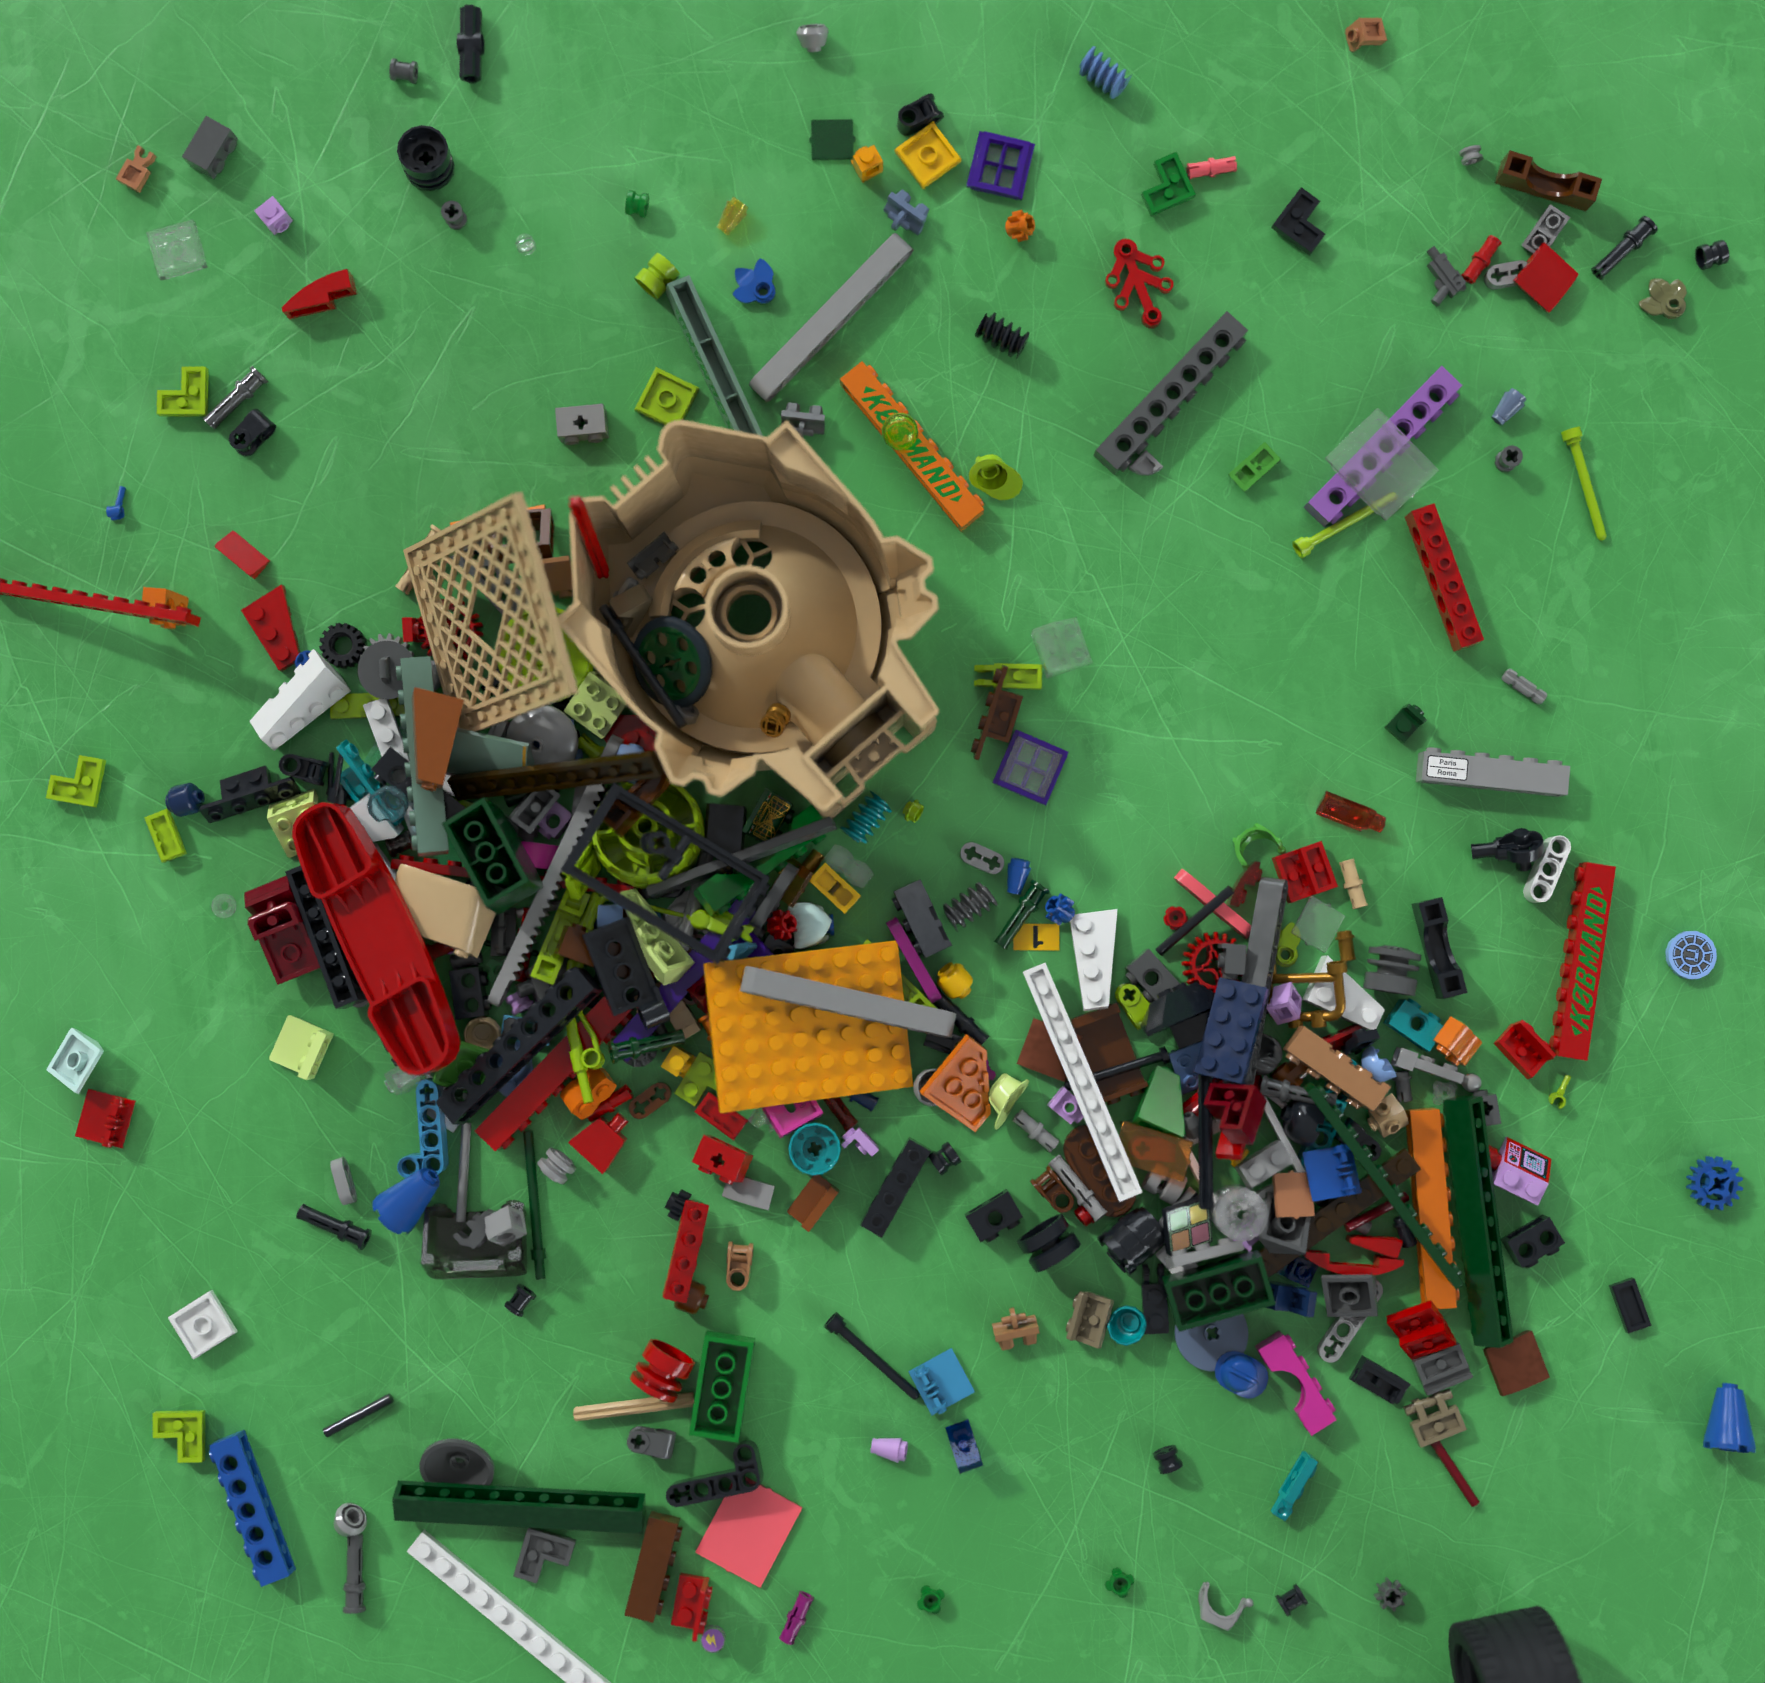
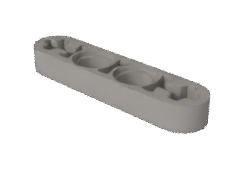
[1317,1280,1383,1363]

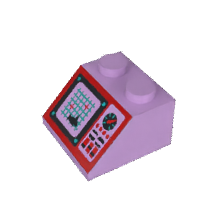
[1492,1137,1552,1205]

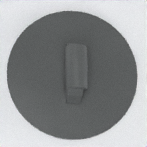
[358,641,413,699]

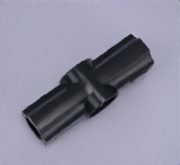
[457,5,485,83]

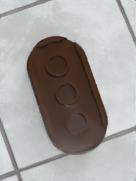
[1063,1124,1136,1217]

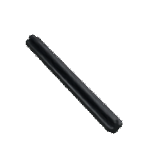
[1198,1075,1213,1210]

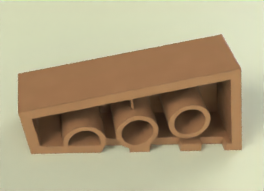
[1282,1026,1391,1111]

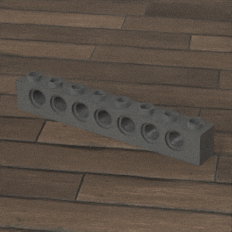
[1093,311,1248,475]

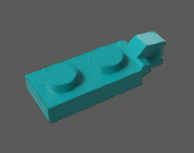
[1270,1451,1318,1521]

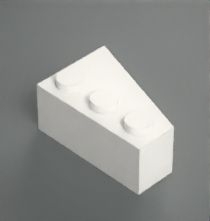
[1302,956,1385,1031]

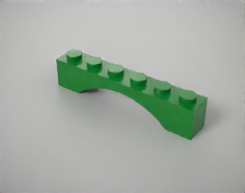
[693,805,827,917]

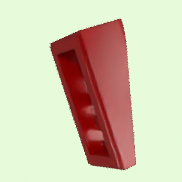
[1346,1234,1403,1259]

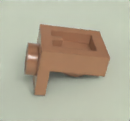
[1345,18,1387,51]

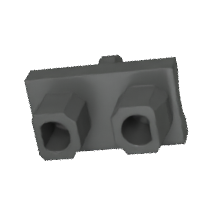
[781,402,825,439]

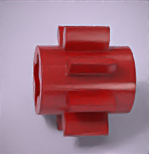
[767,909,797,940]

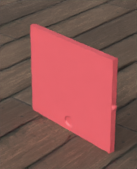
[695,1476,802,1588]

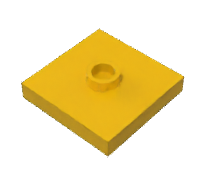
[895,122,961,189]

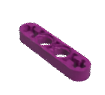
[886,917,942,1004]

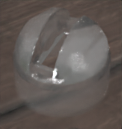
[515,233,536,255]

